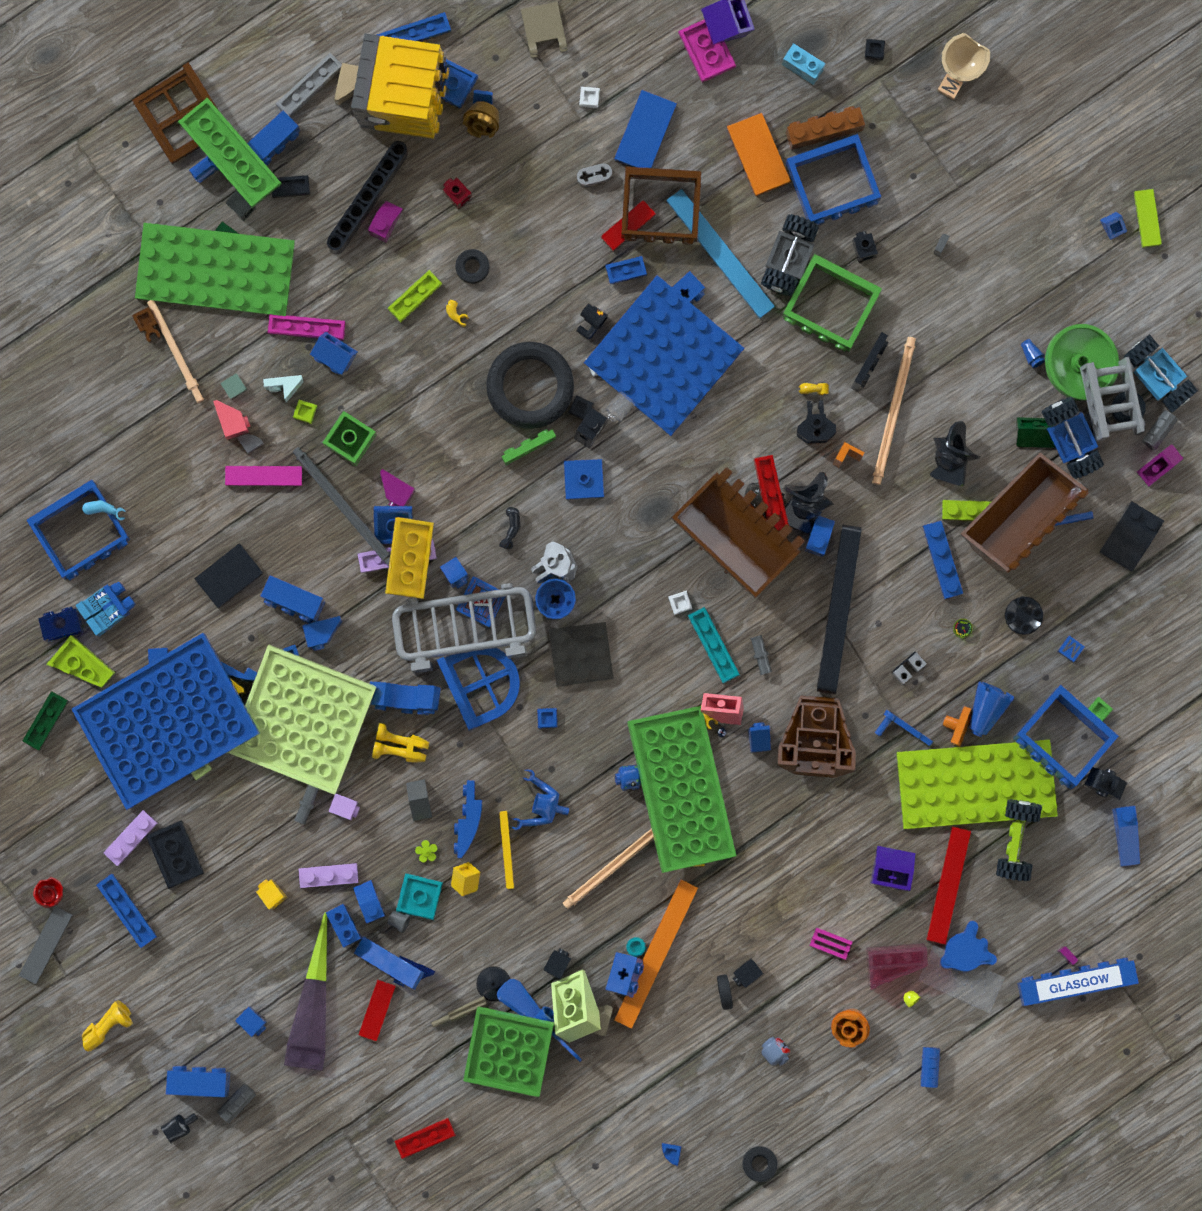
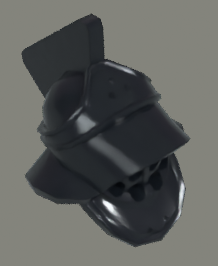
[930,421,981,486]
[785,472,834,533]

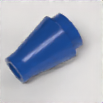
[1021,339,1045,368]

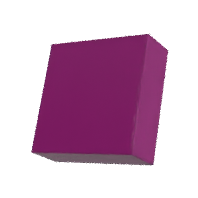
[1057,946,1078,965]

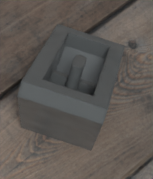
[406,779,432,821]

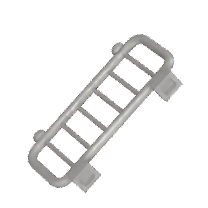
[392,583,536,674]

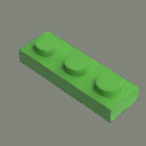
[502,429,556,465]

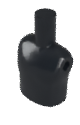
[160,1113,198,1144]

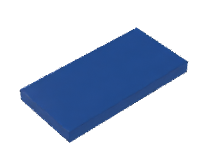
[614,90,677,168]

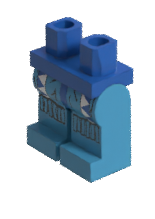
[75,582,136,637]

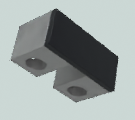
[891,651,926,685]

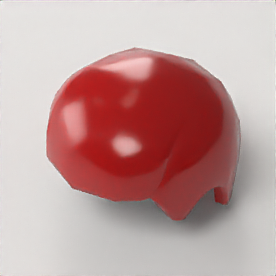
[33,877,63,908]

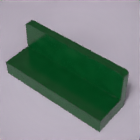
[1016,417,1055,448]

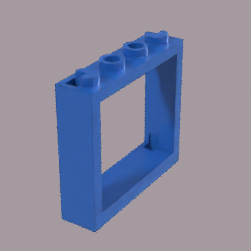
[786,134,881,226]
[27,480,131,580]
[1013,685,1118,790]

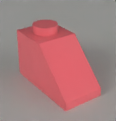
[213,400,250,440]
[701,693,744,725]

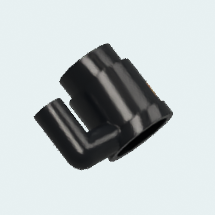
[576,303,608,340]

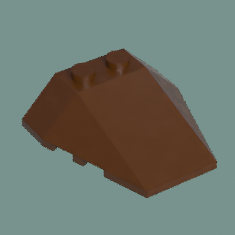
[777,695,856,778]

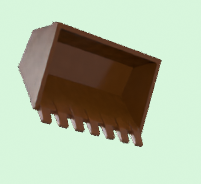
[961,453,1089,573]
[671,467,805,598]

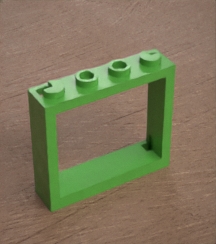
[782,254,882,352]

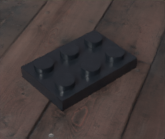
[851,332,889,392]

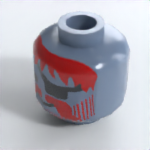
[761,1036,790,1066]

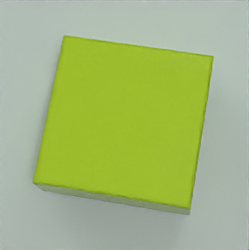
[293,400,317,424]

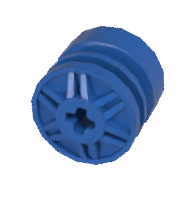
[535,579,576,620]

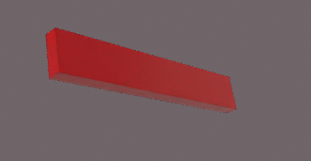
[926,827,971,944]

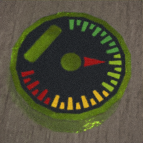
[953,619,973,638]

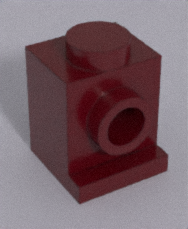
[442,177,472,209]

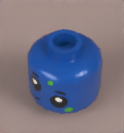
[615,765,641,791]

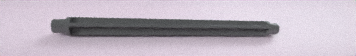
[293,447,391,567]

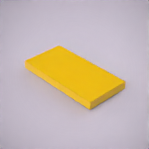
[385,517,434,599]

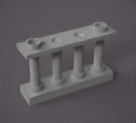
[1080,357,1145,442]

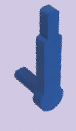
[875,710,933,746]

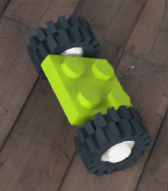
[996,800,1042,881]

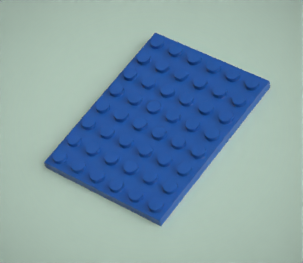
[72,633,260,810]

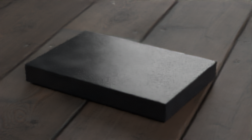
[194,543,264,609]
[146,820,205,889]

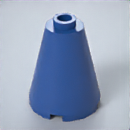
[969,681,1014,737]

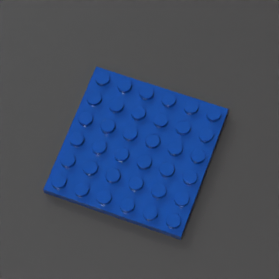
[584,275,745,436]

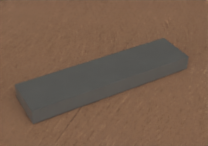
[19,906,73,984]

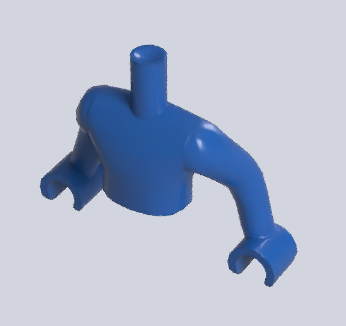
[510,769,569,830]

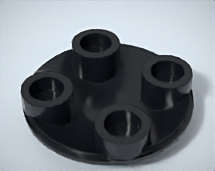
[1005,596,1043,635]

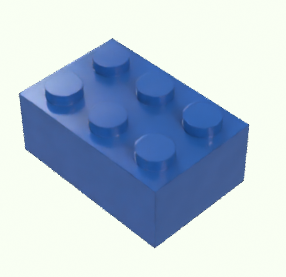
[260,575,326,623]
[166,1066,230,1097]

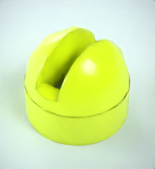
[903,991,921,1008]

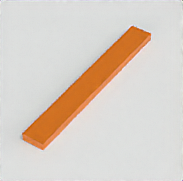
[614,880,698,1029]

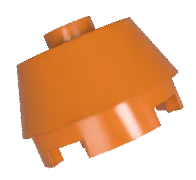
[831,1009,870,1047]

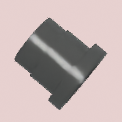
[387,911,411,933]

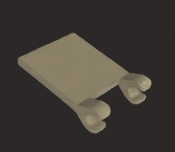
[521,2,567,58]

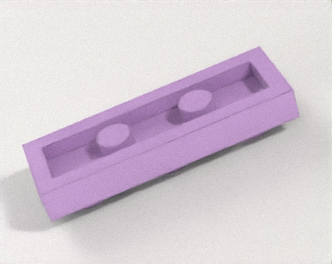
[104,810,158,866]
[299,863,359,888]

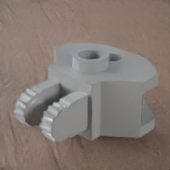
[531,541,577,584]

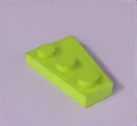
[46,635,115,688]

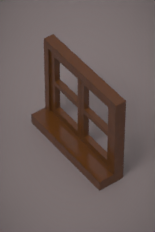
[132,62,220,164]

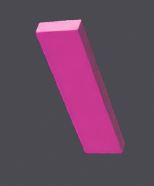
[268,314,346,341]
[225,466,302,486]

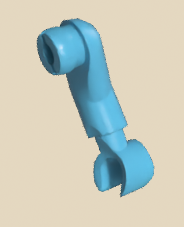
[82,500,126,520]

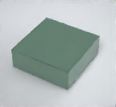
[221,373,247,400]

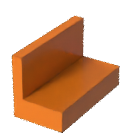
[833,442,865,468]

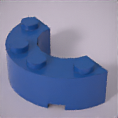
[370,681,441,715]

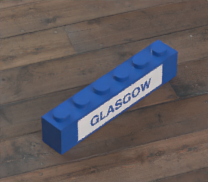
[1017,957,1139,1006]

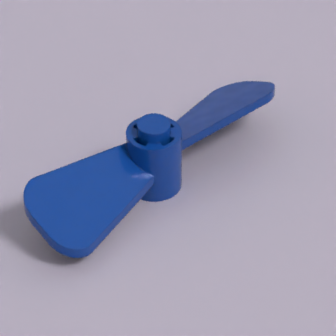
[497,979,582,1062]

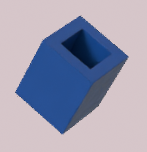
[235,1006,267,1037]

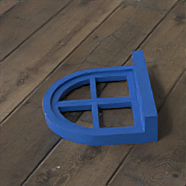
[437,648,520,731]

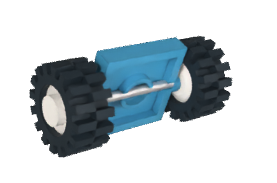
[1124,334,1198,413]

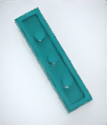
[688,607,740,684]

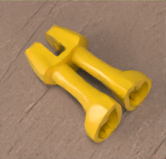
[372,723,430,762]
[82,1000,133,1051]

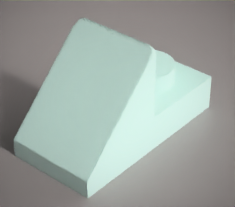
[263,375,303,402]

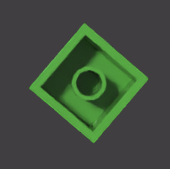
[323,411,377,466]

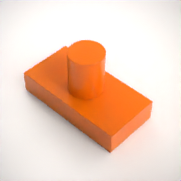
[943,706,972,747]

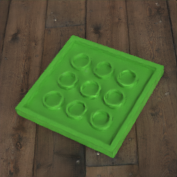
[463,1006,554,1097]

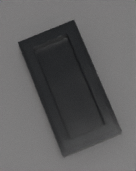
[272,175,310,198]

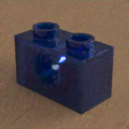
[38,606,84,642]

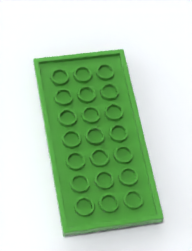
[135,223,295,316]
[627,706,736,873]

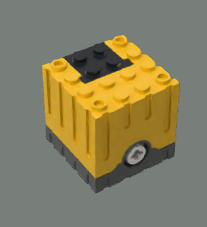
[351,33,449,139]

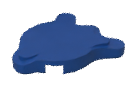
[940,921,997,973]

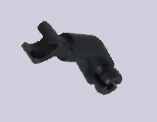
[499,507,521,550]

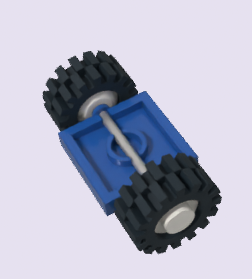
[1042,397,1104,479]

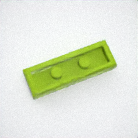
[1134,189,1162,248]
[387,270,442,323]

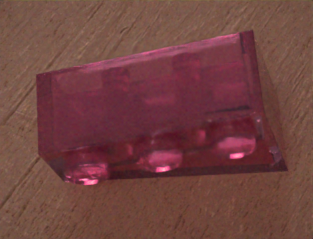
[866,943,928,990]

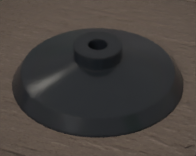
[476,966,510,1001]

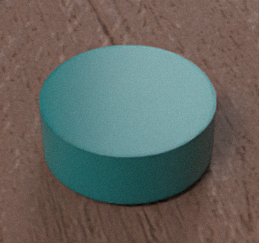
[626,937,646,957]

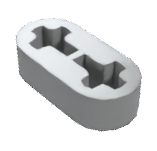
[577,163,612,187]

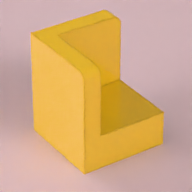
[451,862,480,896]

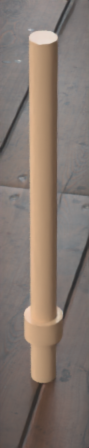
[147,300,204,403]

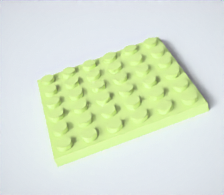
[228,645,377,795]

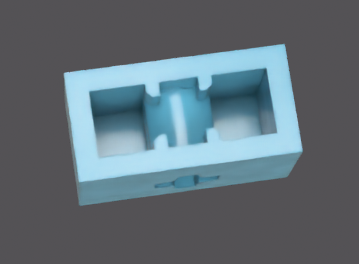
[782,43,825,85]

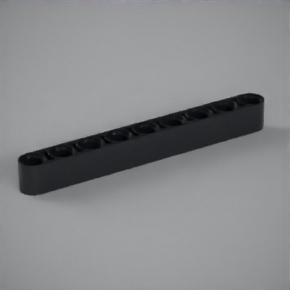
[817,524,862,695]

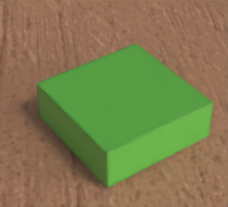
[1088,697,1113,722]

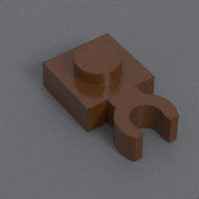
[132,307,161,343]

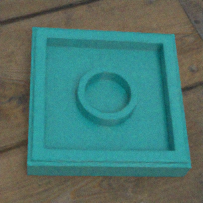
[396,873,443,920]

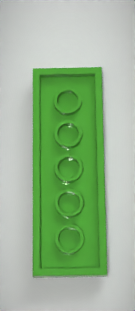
[178,98,281,208]

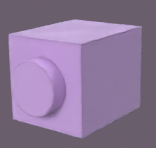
[329,794,360,821]

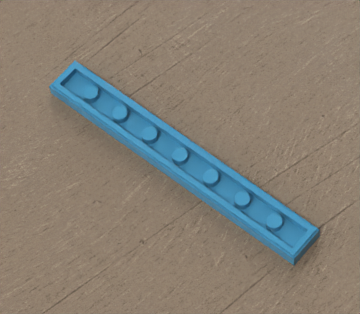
[666,189,775,319]

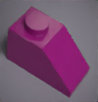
[368,201,403,243]
[1137,444,1184,487]
[380,469,415,506]

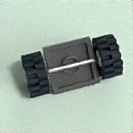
[761,214,819,296]

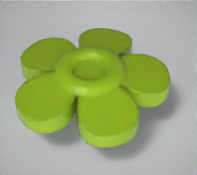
[415,840,437,862]

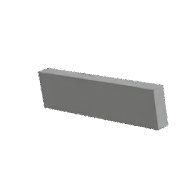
[276,53,342,117]

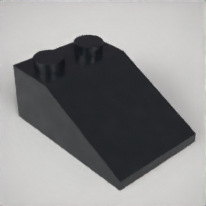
[1099,501,1164,572]

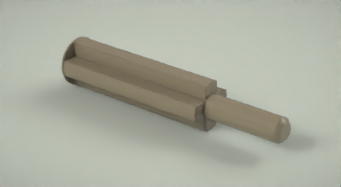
[431,996,488,1027]

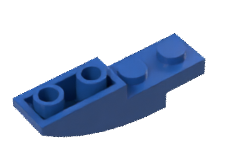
[454,780,482,859]

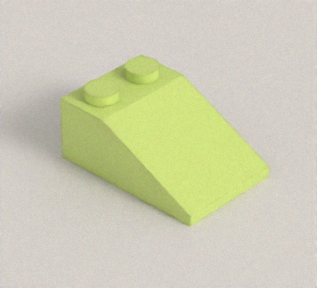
[551,970,601,1043]

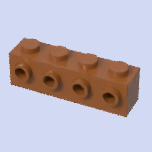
[786,106,865,150]

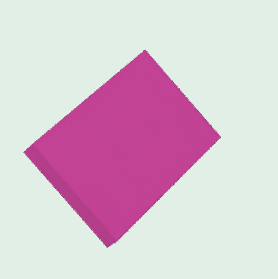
[678,19,736,83]

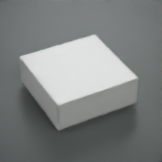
[579,87,600,108]
[668,591,693,615]

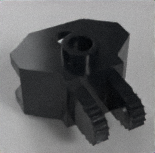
[797,400,836,444]
[1084,767,1128,800]

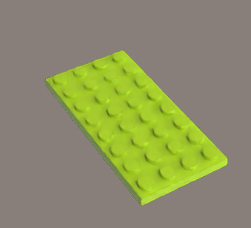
[896,740,1058,829]

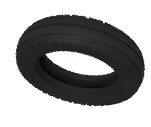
[486,342,574,429]

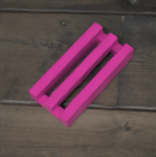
[809,927,852,960]

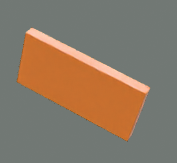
[727,113,791,197]

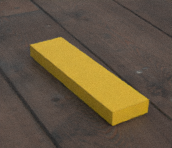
[500,811,514,889]

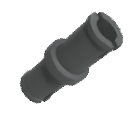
[750,635,772,675]
[294,784,319,825]

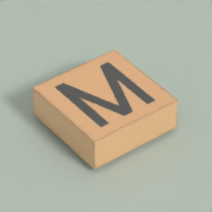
[937,74,963,100]

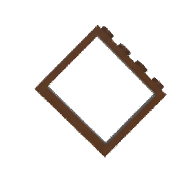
[621,167,701,245]

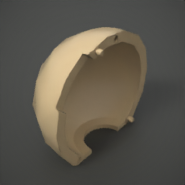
[942,33,990,82]

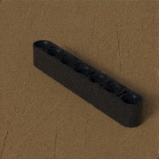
[327,141,408,254]

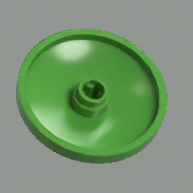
[1045,324,1119,401]

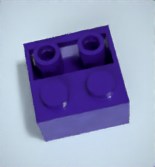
[701,0,755,45]
[870,846,915,891]

